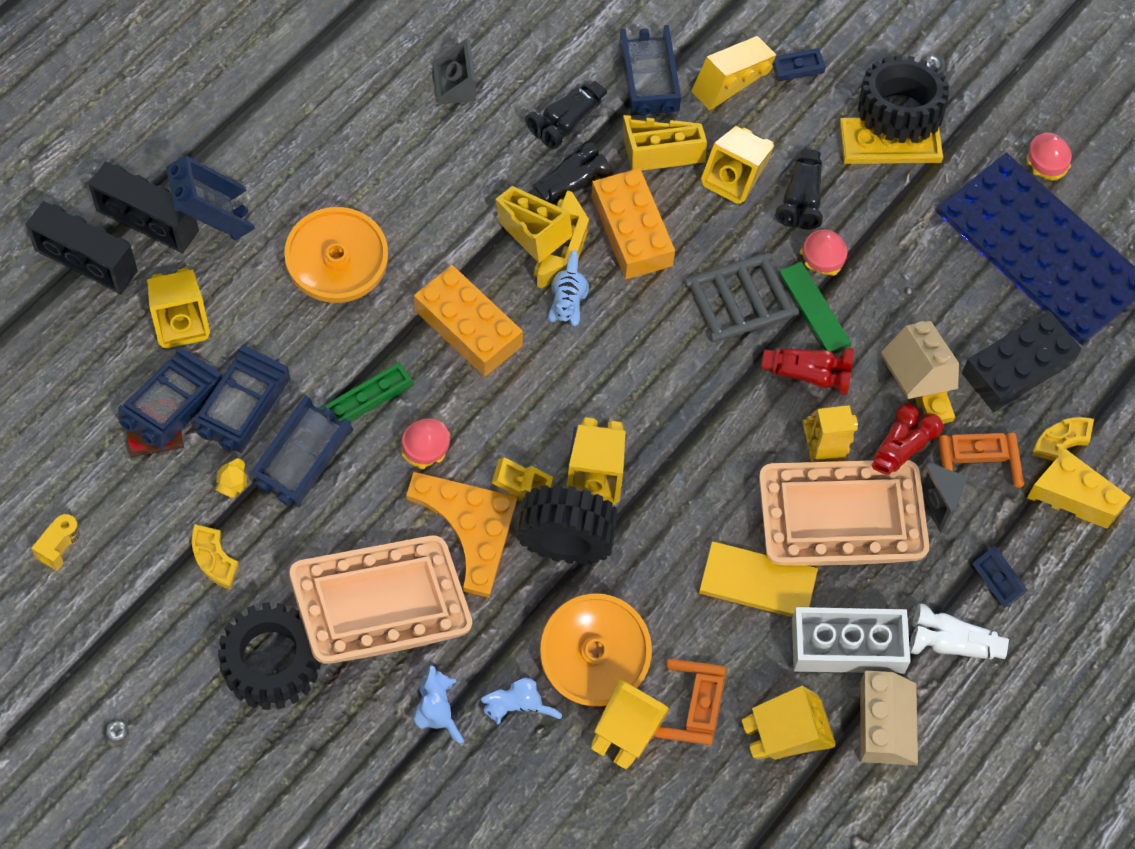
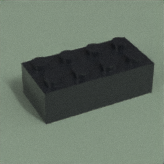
[88,161,199,254]
[26,201,138,295]
[961,310,1082,413]

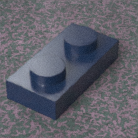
[772,48,826,82]
[972,547,1028,607]

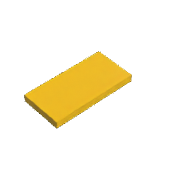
[839,118,943,164]
[699,541,818,617]

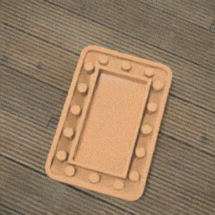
[759,460,929,565]
[289,536,472,664]

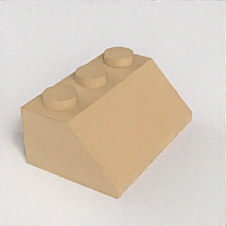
[881,321,959,399]
[860,671,918,766]

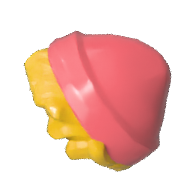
[1027,133,1072,181]
[800,229,847,276]
[401,419,450,469]

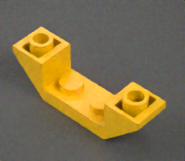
[534,191,589,288]

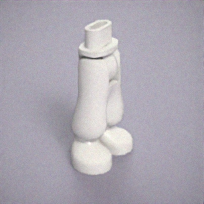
[909,603,1009,660]

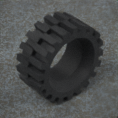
[858,55,949,143]
[516,485,618,564]
[218,602,321,710]

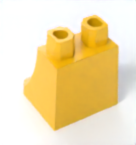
[701,126,774,204]
[147,268,210,349]
[567,417,626,505]
[590,679,670,770]
[742,685,835,760]

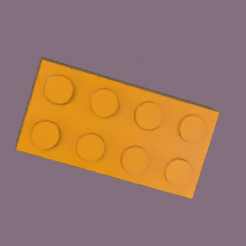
[591,168,675,280]
[414,265,523,377]

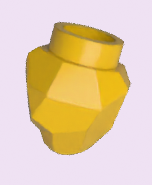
[215,458,247,499]

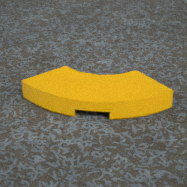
[1032,417,1094,461]
[192,524,239,590]

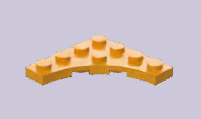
[406,472,518,598]

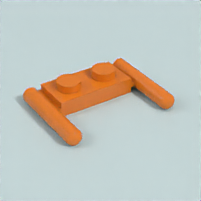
[938,433,1024,488]
[654,659,727,746]

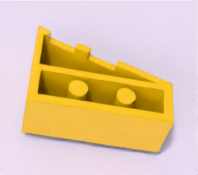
[691,36,776,111]
[623,115,707,171]
[495,186,573,263]
[802,405,858,462]
[1027,449,1131,529]

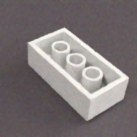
[792,607,910,674]

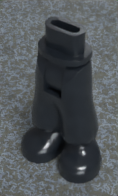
[525,81,607,149]
[527,141,613,204]
[775,149,823,230]

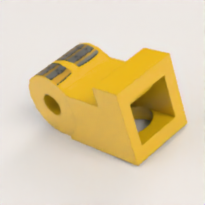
[31,514,80,572]

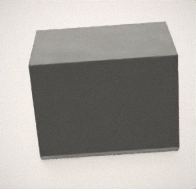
[432,39,476,104]
[921,463,967,533]

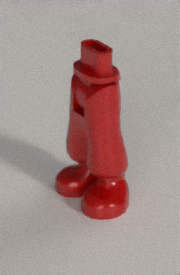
[761,348,855,395]
[872,403,944,475]

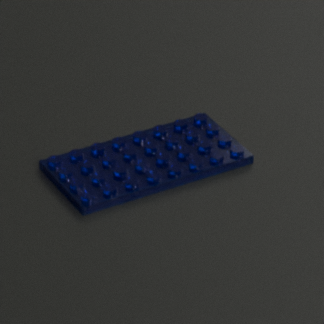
[936,152,1135,346]

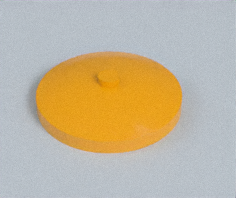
[284,207,388,303]
[539,594,652,706]

